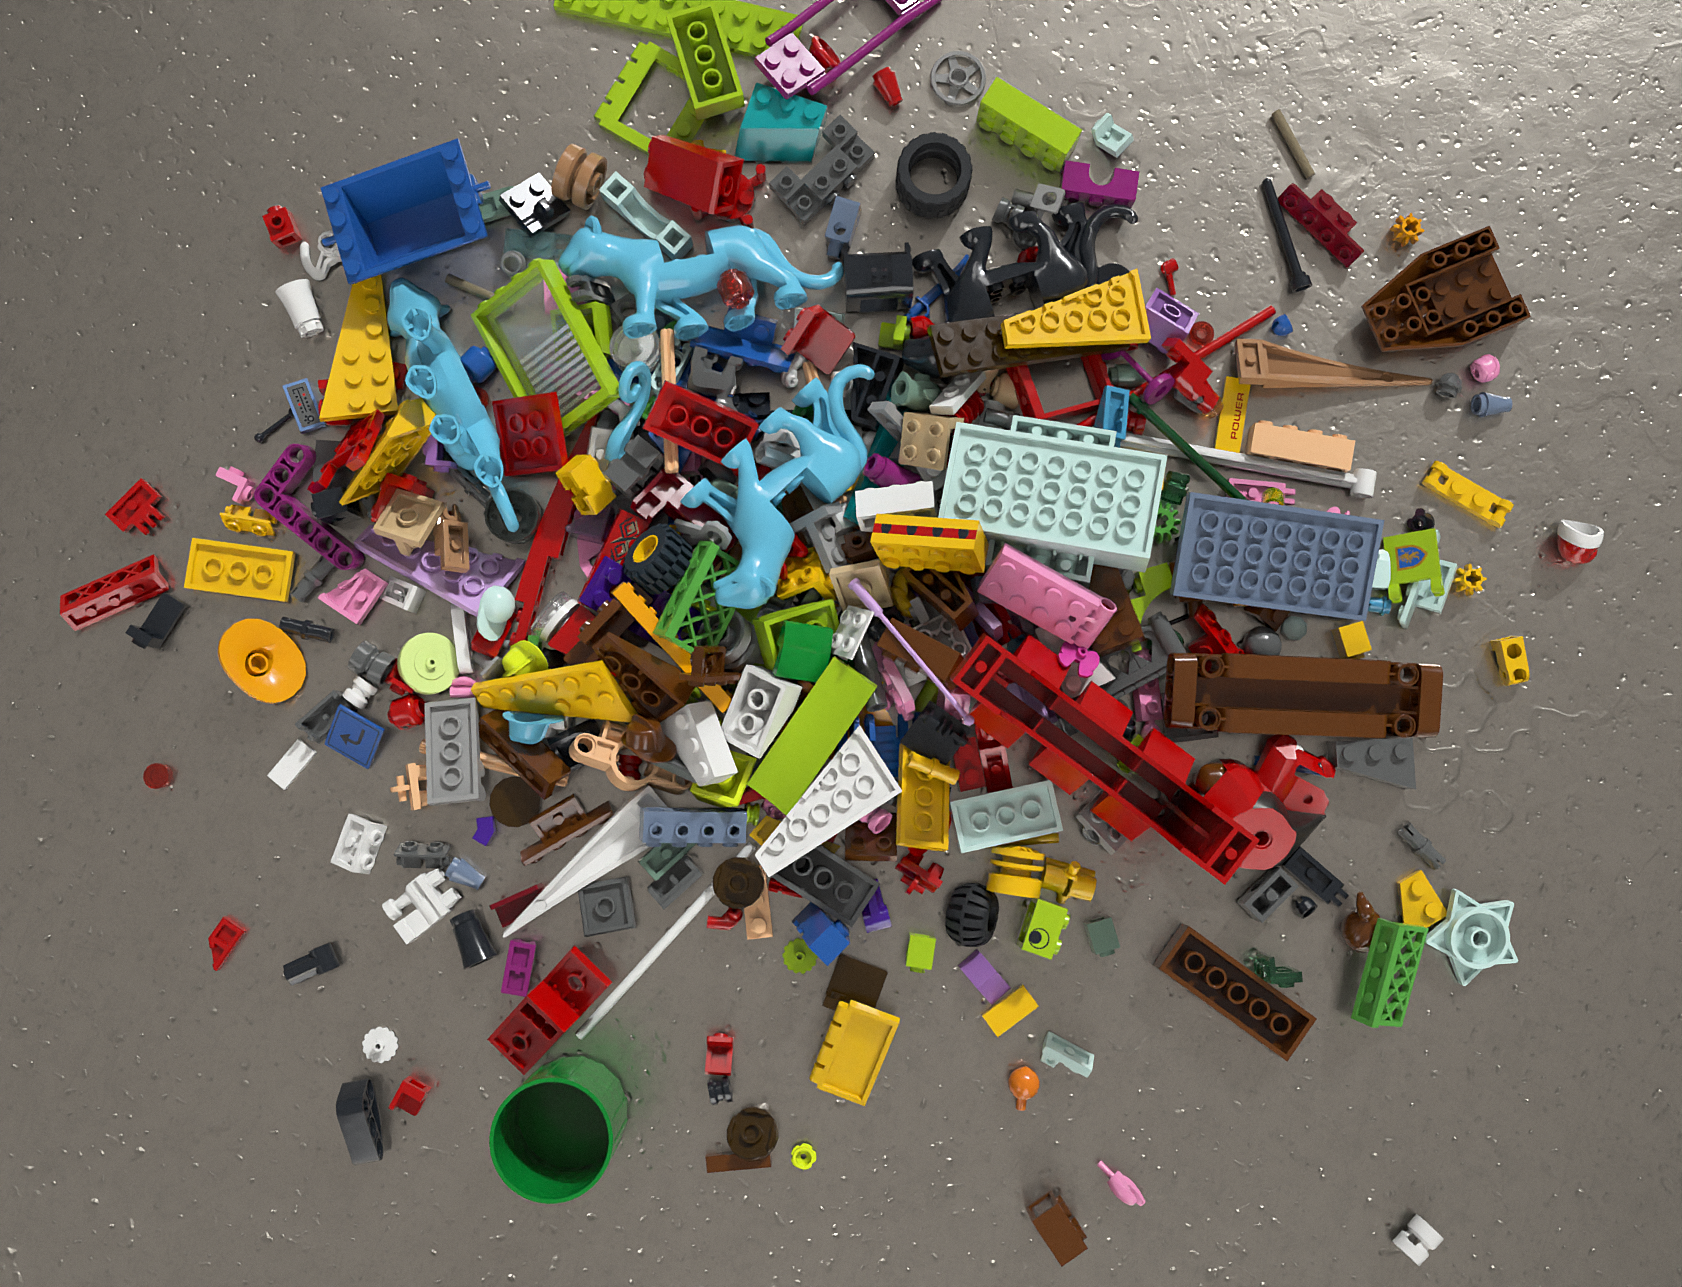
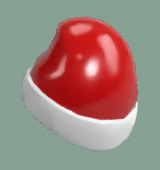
[1557,520,1604,564]

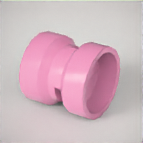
[859,806,892,834]

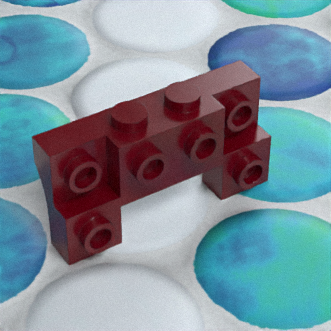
[630,467,739,575]

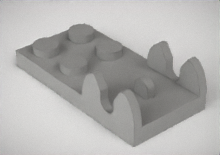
[425,697,486,806]

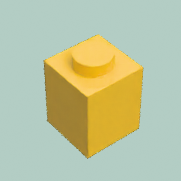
[1331,621,1372,659]

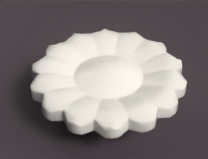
[362,1027,399,1063]

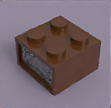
[1026,1190,1088,1267]

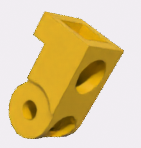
[1490,636,1530,686]

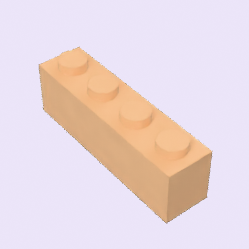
[1245,420,1355,473]

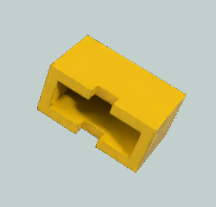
[556,454,616,515]

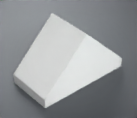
[380,575,426,614]

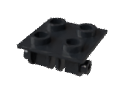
[900,700,972,765]

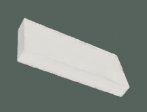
[267,738,317,790]

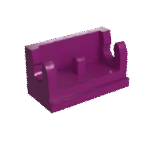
[501,938,537,997]

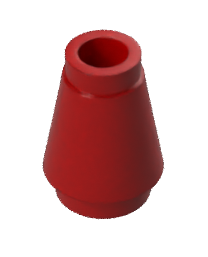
[872,67,903,107]

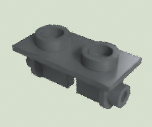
[394,841,451,869]

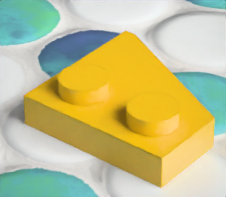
[1397,870,1447,936]

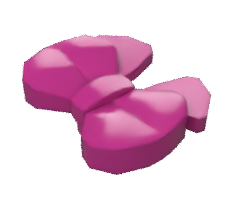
[1057,641,1100,678]

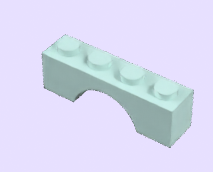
[599,171,694,260]

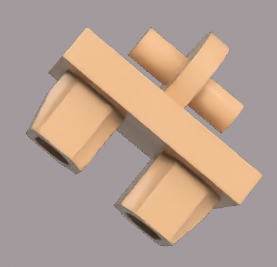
[390,763,428,811]

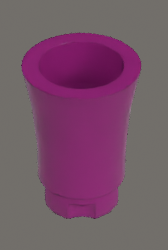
[863,453,921,488]

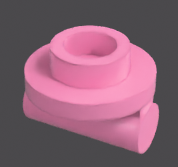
[450,676,476,698]

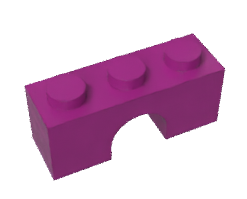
[1059,160,1140,208]

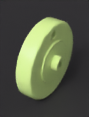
[397,633,460,695]

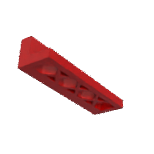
[60,554,169,631]

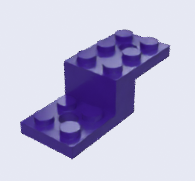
[579,556,703,649]

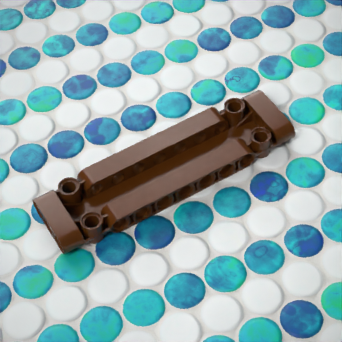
[1164,652,1443,738]

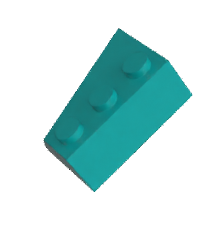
[734,82,827,163]

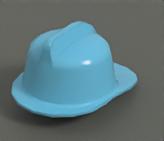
[502,711,565,744]

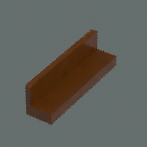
[479,709,571,800]

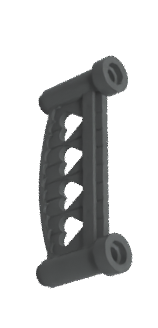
[1055,611,1187,736]

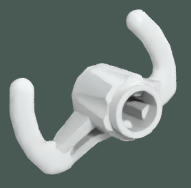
[300,230,341,281]

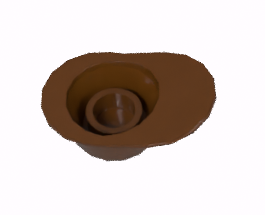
[621,714,677,763]

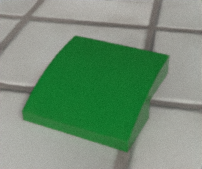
[772,620,833,682]

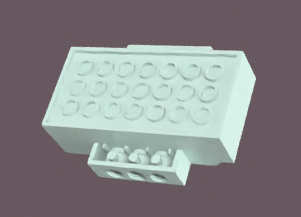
[938,415,1168,589]

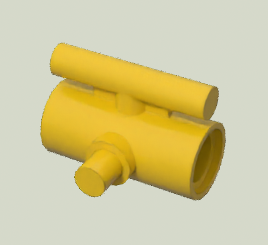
[1041,857,1097,904]

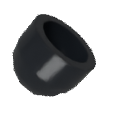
[1294,896,1318,919]

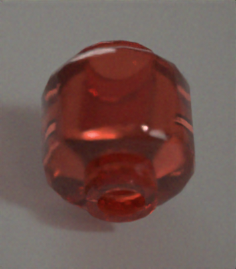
[717,268,754,309]

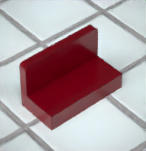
[489,882,544,928]

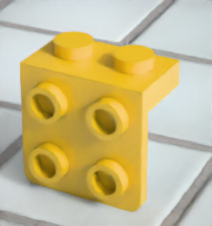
[777,546,837,600]

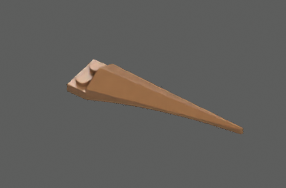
[1235,339,1433,388]

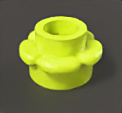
[791,1143,817,1170]

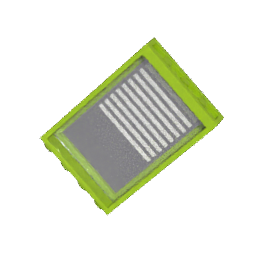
[470,258,619,438]

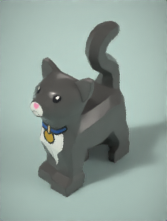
[686,346,744,411]

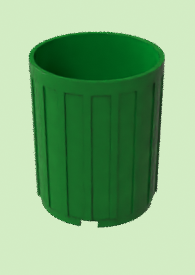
[489,1056,628,1204]

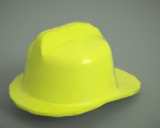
[502,640,548,678]

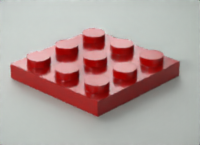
[492,392,568,477]

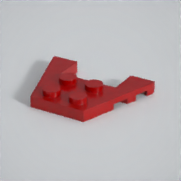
[307,409,385,494]

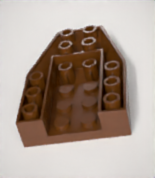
[1361,226,1531,352]

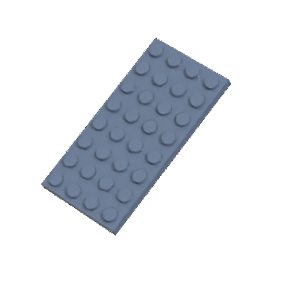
[1170,491,1385,621]

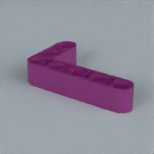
[254,443,364,570]

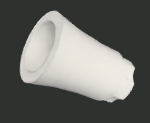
[275,279,324,338]

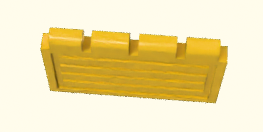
[809,1000,900,1106]

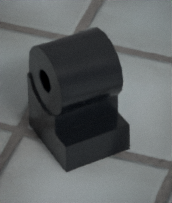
[866,605,906,642]

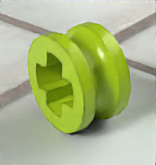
[744,802,760,826]

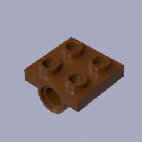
[845,812,897,862]

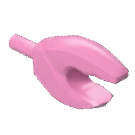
[1097,1161,1145,1206]

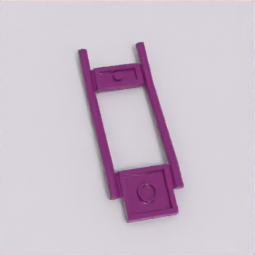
[754,0,942,100]

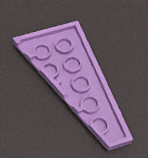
[354,525,526,617]

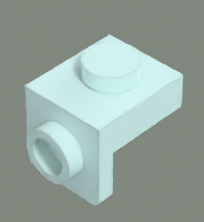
[1091,113,1134,158]

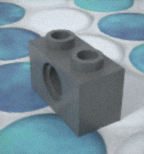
[1237,867,1299,923]

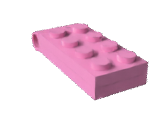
[977,543,1117,649]

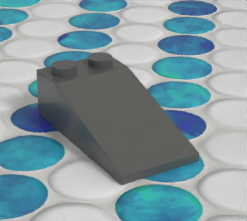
[762,844,880,927]

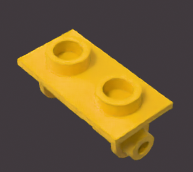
[219,504,278,536]

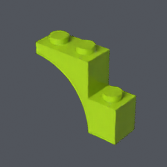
[1128,562,1172,654]

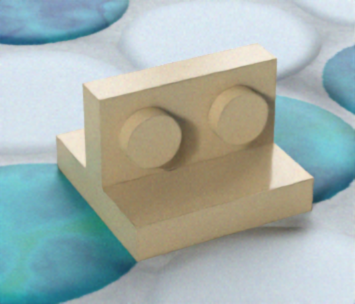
[373,488,445,557]
[829,559,894,612]

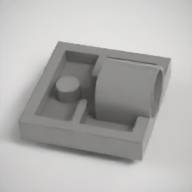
[1076,789,1128,855]

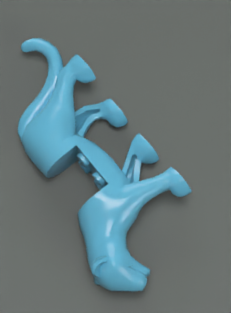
[558,215,844,341]
[387,277,519,532]
[680,364,875,609]

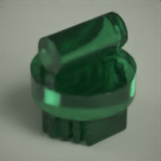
[1160,471,1190,505]

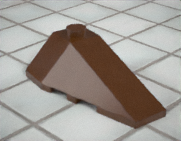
[592,632,695,722]

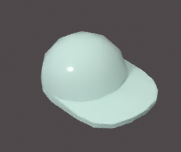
[477,585,516,641]

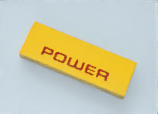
[1213,376,1251,453]

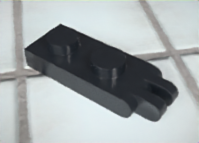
[1282,846,1349,907]

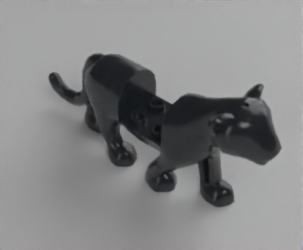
[901,202,1138,384]

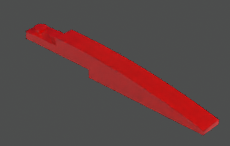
[509,413,601,647]

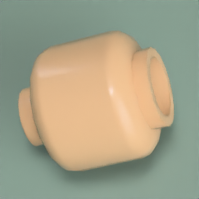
[990,373,1019,409]

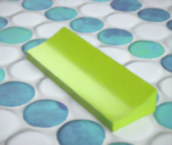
[747,656,878,815]

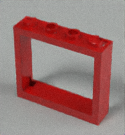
[1006,354,1114,421]

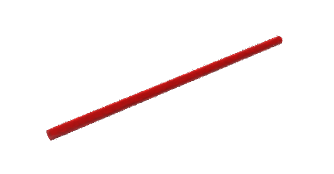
[1076,305,1276,427]

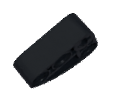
[336,1078,383,1165]

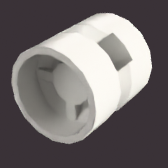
[1392,1214,1444,1266]

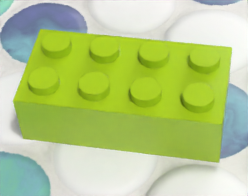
[666,1,745,121]
[976,77,1082,173]

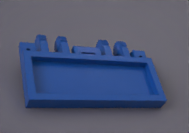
[834,712,921,777]

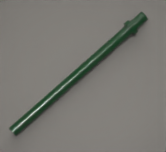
[1129,392,1248,500]

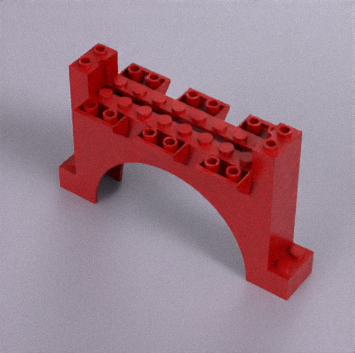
[950,633,1260,885]

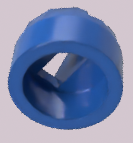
[1272,314,1293,336]

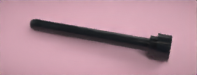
[1262,178,1312,293]

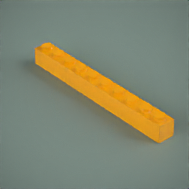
[611,582,733,713]

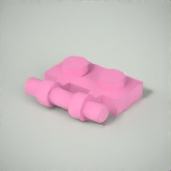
[880,659,916,721]

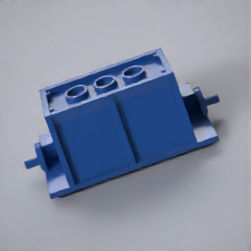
[320,138,491,285]

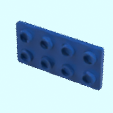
[690,307,796,373]

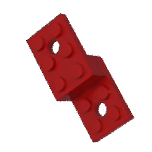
[487,946,612,1075]

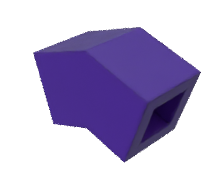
[472,816,497,846]

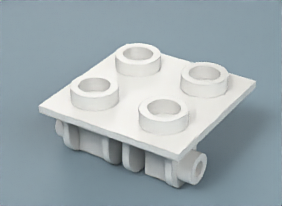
[831,605,875,661]

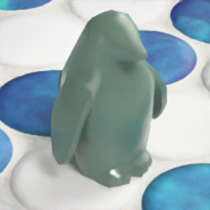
[891,371,942,412]

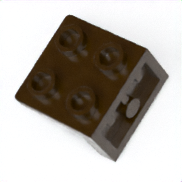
[822,954,888,1011]

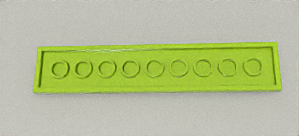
[553,0,804,58]

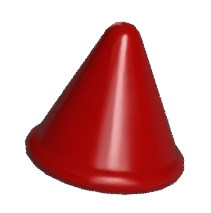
[808,36,841,73]

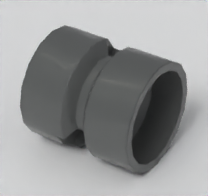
[348,641,397,687]

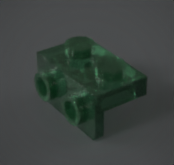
[1253,952,1303,988]

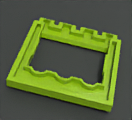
[593,41,709,156]

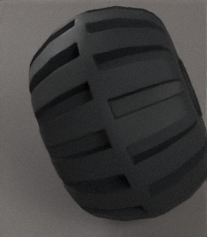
[945,883,999,947]

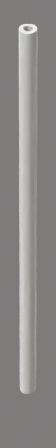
[575,841,757,1040]

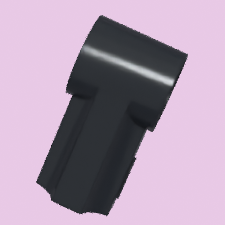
[283,942,340,986]

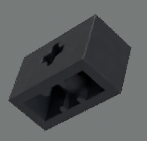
[311,486,363,526]

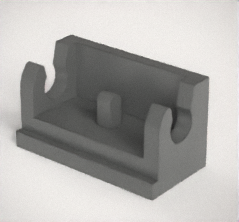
[295,690,358,744]
[647,853,704,910]

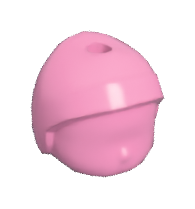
[1470,354,1500,383]

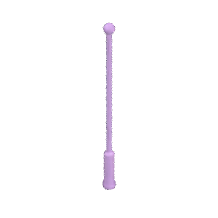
[848,578,975,726]

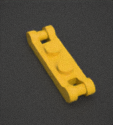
[1422,461,1514,528]

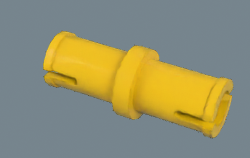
[906,751,960,785]

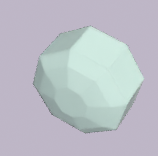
[1280,616,1307,641]

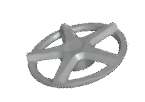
[930,51,986,105]

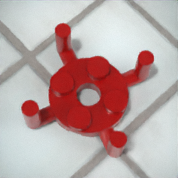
[691,164,767,229]

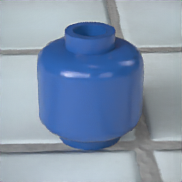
[461,346,496,384]

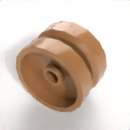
[551,144,607,210]

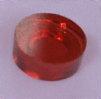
[143,763,172,789]

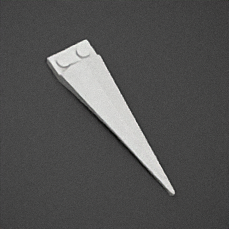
[502,784,667,937]

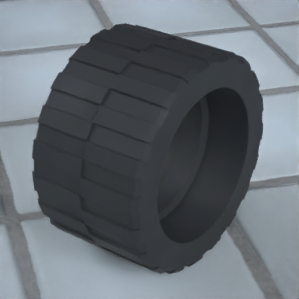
[895,132,973,219]

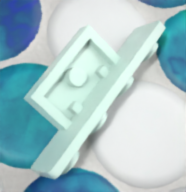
[1397,530,1458,629]

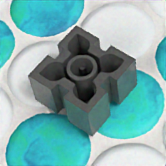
[604,435,665,502]

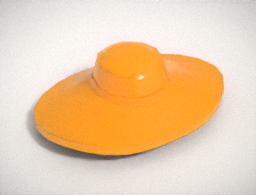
[218,619,306,704]

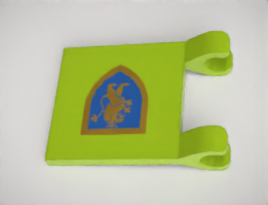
[1383,528,1445,604]

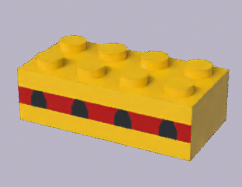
[870,514,989,574]

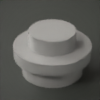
[501,250,526,276]

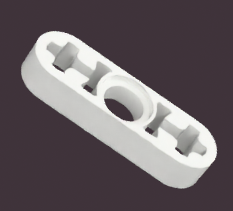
[451,603,475,674]

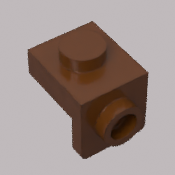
[1244,606,1290,632]

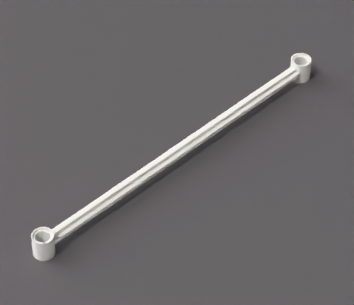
[979,400,1377,499]

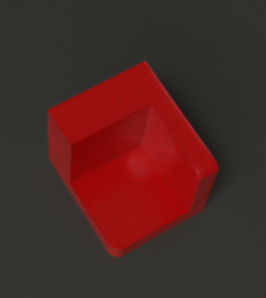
[388,1076,432,1116]

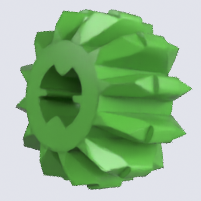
[1153,501,1181,544]

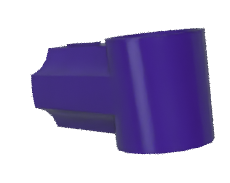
[862,878,892,933]

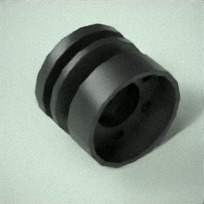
[484,488,543,544]

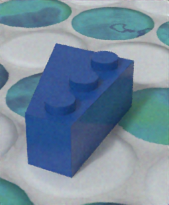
[792,902,850,966]

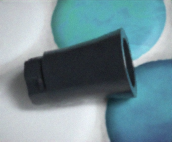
[450,909,498,970]

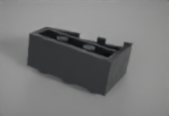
[851,342,904,432]

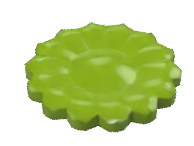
[782,938,818,974]

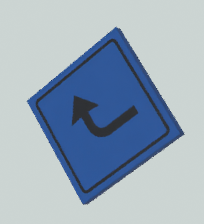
[324,704,385,769]

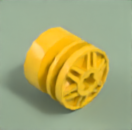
[986,844,1046,898]

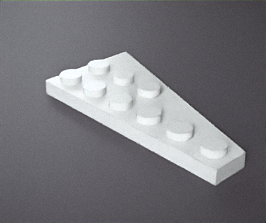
[755,725,902,877]

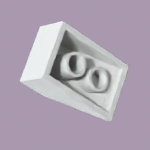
[721,665,802,758]

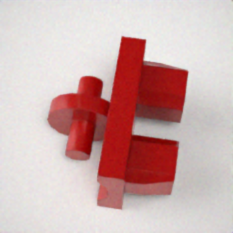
[895,852,944,895]

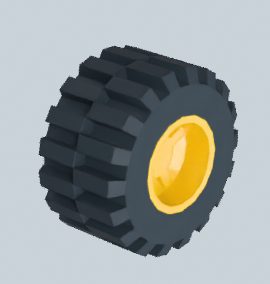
[623,524,692,595]

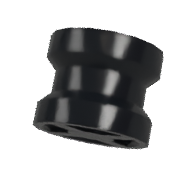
[707,1076,733,1106]

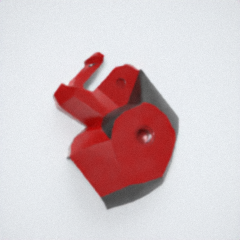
[1204,734,1336,870]

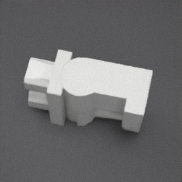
[382,868,461,945]

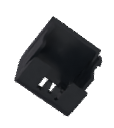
[841,242,914,313]

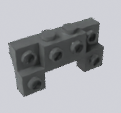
[769,115,875,226]

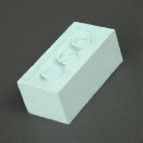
[949,780,1063,853]

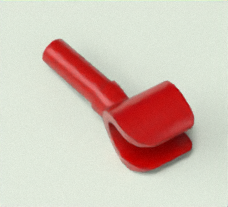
[1160,258,1178,296]

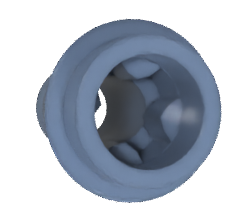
[1471,392,1513,417]
[444,857,485,890]

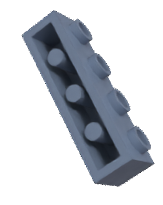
[639,807,747,847]

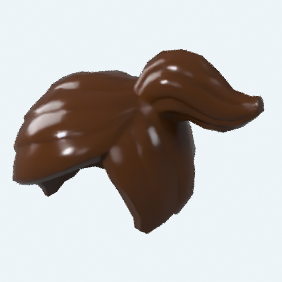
[1341,891,1380,953]

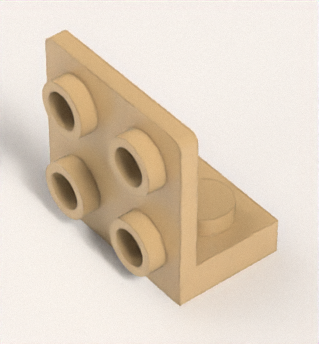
[899,412,964,470]

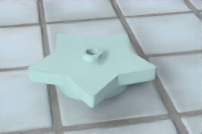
[1425,888,1518,986]

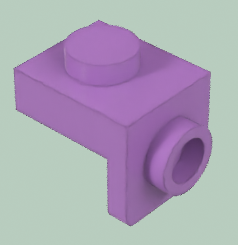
[423,434,457,473]

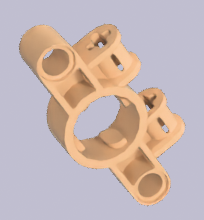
[569,720,693,795]

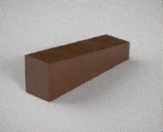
[705,1151,772,1173]

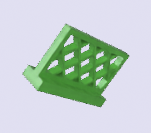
[653,540,740,654]
[1351,918,1429,1028]

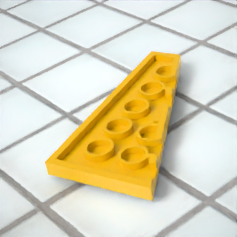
[1000,268,1151,349]
[319,274,398,422]
[471,660,638,722]

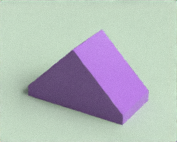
[958,949,1011,1005]

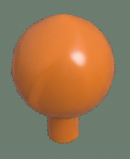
[1008,1066,1040,1111]

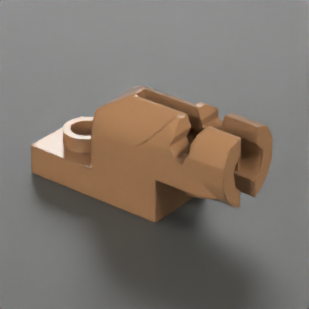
[433,502,469,573]

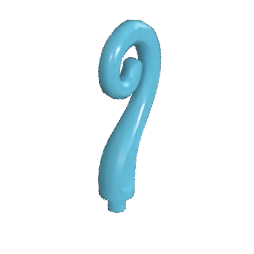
[605,361,652,463]

